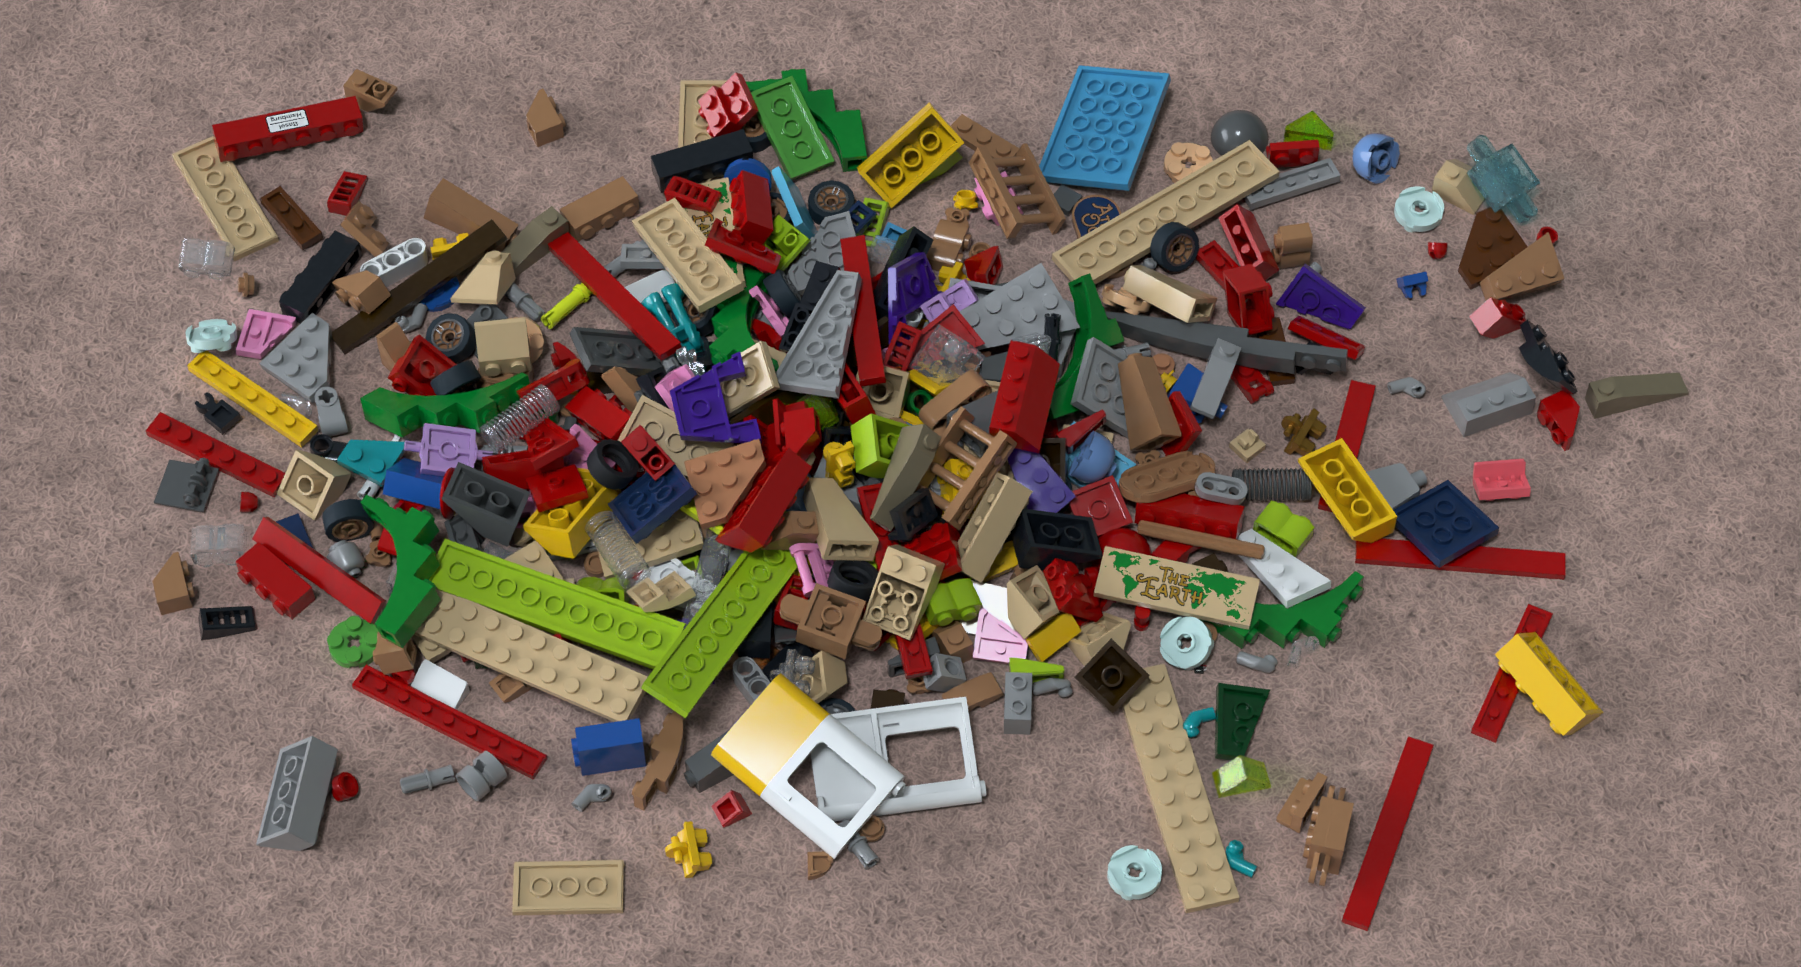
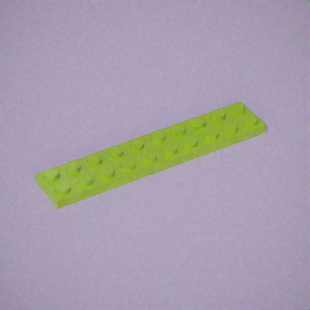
[641,510,817,718]
[429,539,686,670]

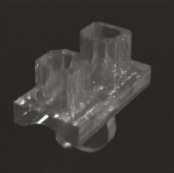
[769,649,815,696]

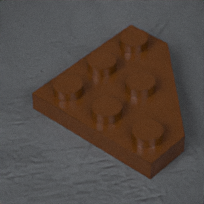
[1458,204,1528,290]

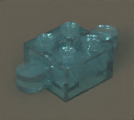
[1466,135,1540,223]

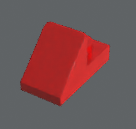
[964,246,1003,285]

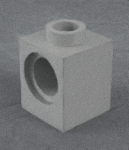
[923,653,967,692]

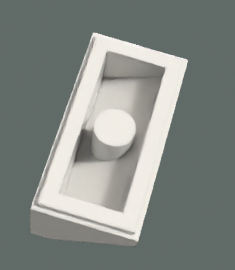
[625,269,675,303]
[411,659,470,709]

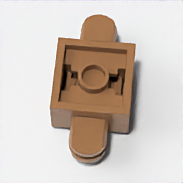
[780,583,882,659]
[1303,785,1354,886]

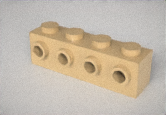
[958,472,1033,583]

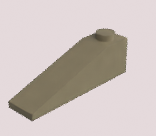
[501,206,569,277]
[1585,373,1689,419]
[870,424,941,531]

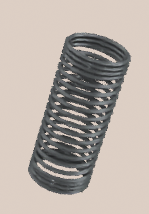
[1232,468,1312,501]

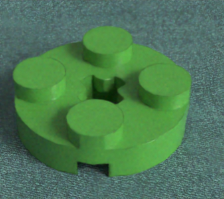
[327,616,378,668]

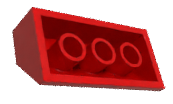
[989,340,1060,453]
[715,448,812,552]

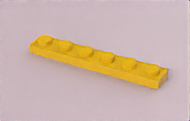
[187,350,319,448]

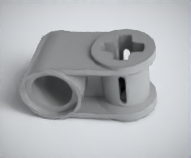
[315,387,348,437]

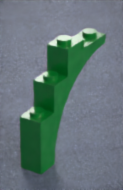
[746,69,867,172]
[709,263,779,373]
[1047,273,1124,423]
[360,372,530,438]
[360,494,441,648]
[1199,571,1364,649]

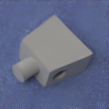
[1366,463,1427,510]

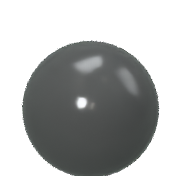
[1211,110,1269,156]

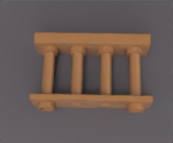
[969,143,1066,239]
[914,407,1017,530]

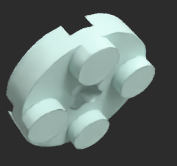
[1394,186,1444,233]
[185,319,237,353]
[1160,616,1214,671]
[1107,845,1162,900]

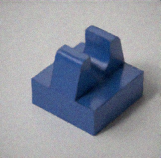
[1396,272,1428,299]

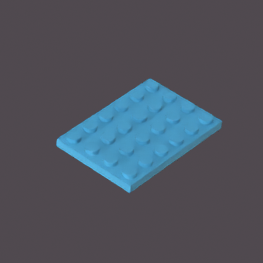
[1039,65,1171,191]

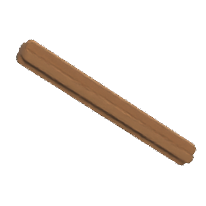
[1137,520,1265,559]

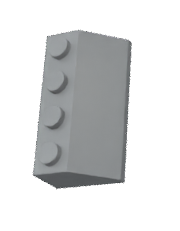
[256,736,338,851]

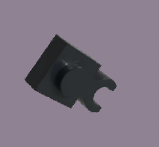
[195,392,241,435]

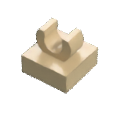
[1229,429,1266,463]

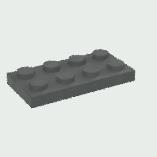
[569,327,663,376]

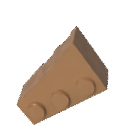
[1480,232,1565,301]

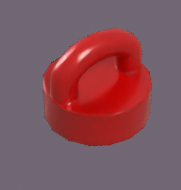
[332,772,359,802]

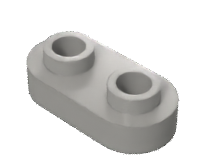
[1195,472,1248,505]

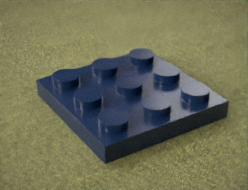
[608,455,698,544]
[1393,480,1499,568]

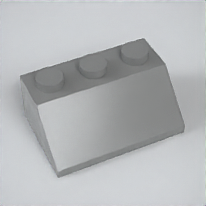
[1441,372,1536,437]

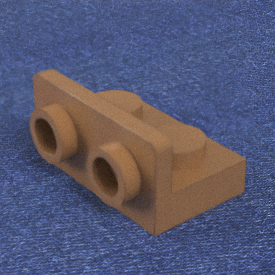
[1276,772,1328,833]

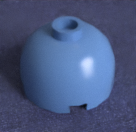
[1352,133,1400,184]
[1068,431,1117,483]

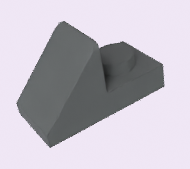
[444,515,486,552]

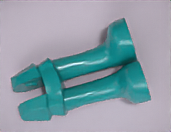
[641,283,701,356]

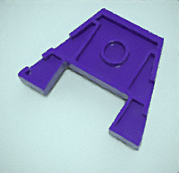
[888,252,942,347]
[670,352,762,444]

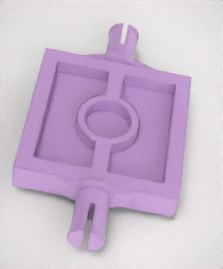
[404,423,493,476]

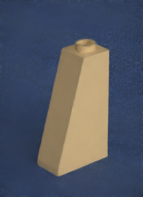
[1123,265,1217,323]
[802,478,879,561]

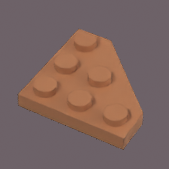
[684,439,767,530]

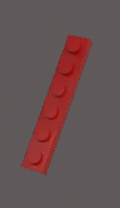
[146,412,285,498]

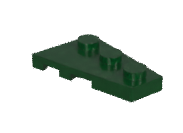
[1215,683,1270,762]

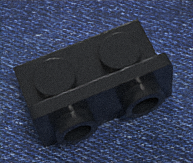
[887,488,938,542]

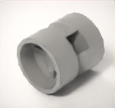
[455,751,507,802]

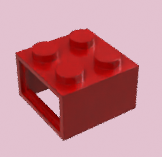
[1223,264,1275,335]

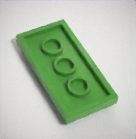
[751,76,835,180]

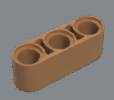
[918,370,992,430]

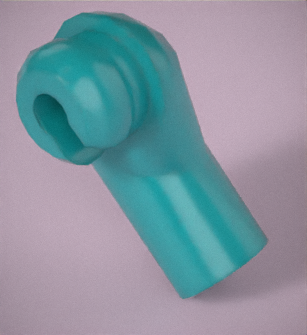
[1183,707,1216,737]
[1225,840,1258,878]

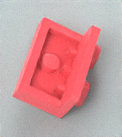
[1473,459,1531,501]

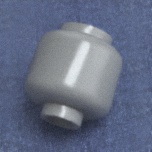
[327,540,366,578]

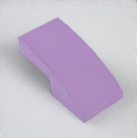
[920,279,979,322]

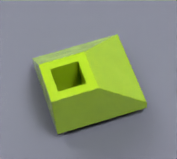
[763,215,811,271]

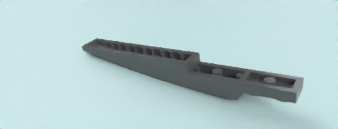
[1105,311,1348,374]

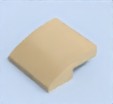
[626,571,696,612]

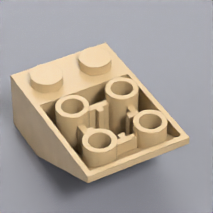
[862,545,945,640]

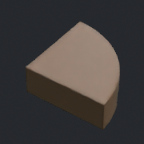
[807,851,834,880]

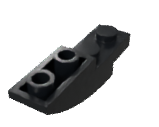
[778,261,841,352]
[1518,319,1578,394]

